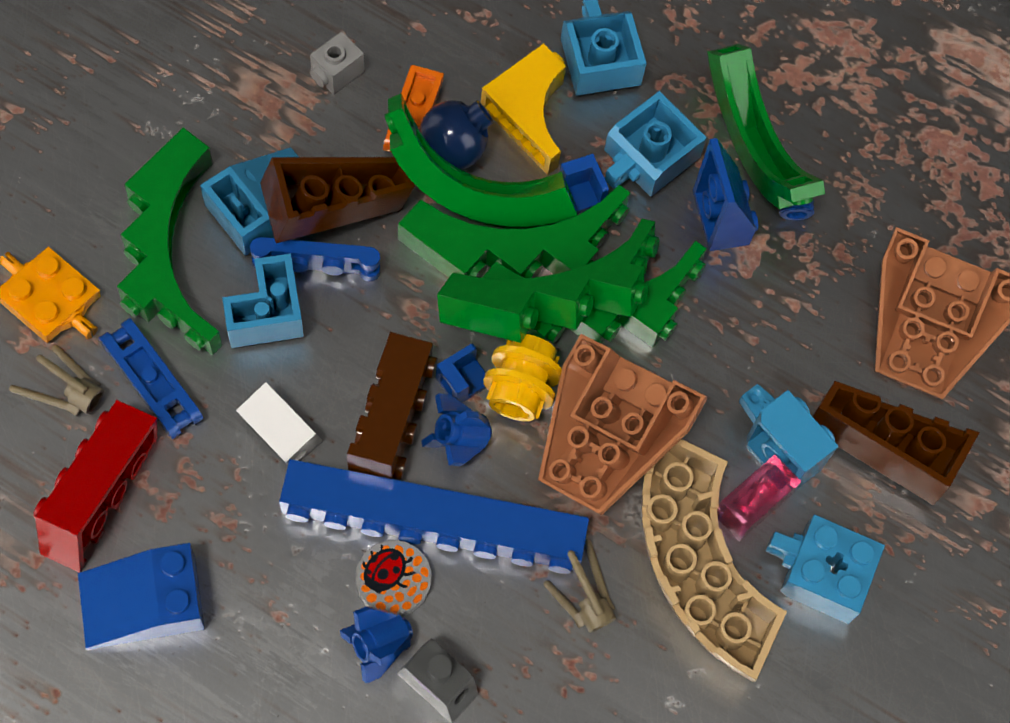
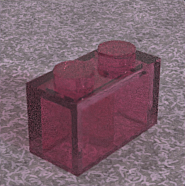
[717,454,802,542]

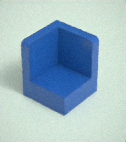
[559,154,609,214]
[436,343,486,403]

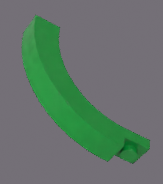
[707,44,825,209]
[384,94,578,227]

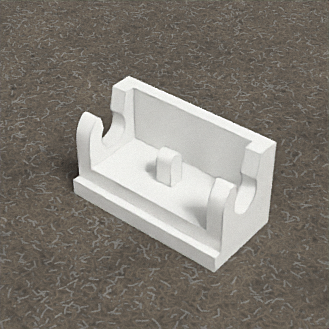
[236,382,323,464]

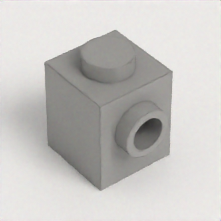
[310,31,365,95]

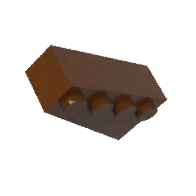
[260,157,415,243]
[347,332,438,480]
[812,381,980,505]

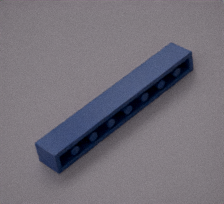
[279,459,589,574]

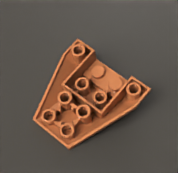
[874,227,1010,400]
[538,334,708,515]

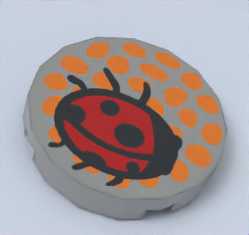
[355,540,432,616]

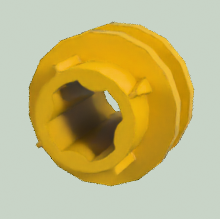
[483,334,562,422]

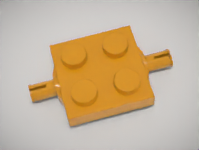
[0,246,101,343]

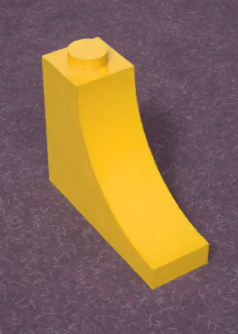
[481,43,566,175]

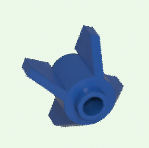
[421,393,492,466]
[340,606,413,684]

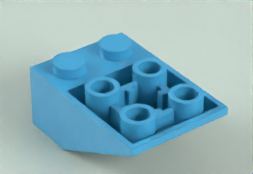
[200,147,299,256]

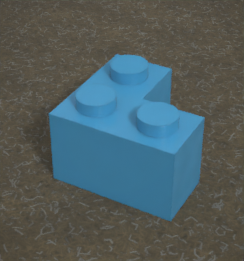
[222,253,304,348]

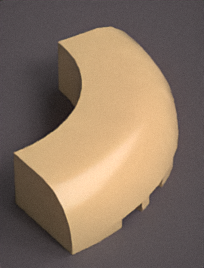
[642,439,787,682]

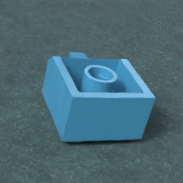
[561,0,647,96]
[604,91,707,197]
[739,384,839,496]
[766,514,885,624]

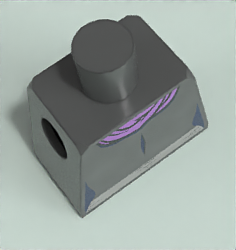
[397,639,478,723]

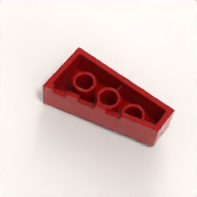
[33,400,158,573]

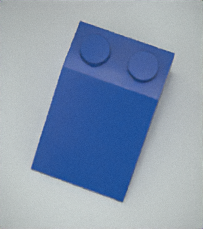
[692,138,758,252]
[78,543,205,650]

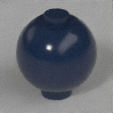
[419,100,494,170]

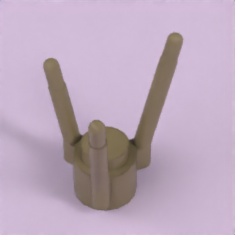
[9,345,104,416]
[544,539,616,633]

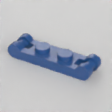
[250,237,380,282]
[98,318,204,440]

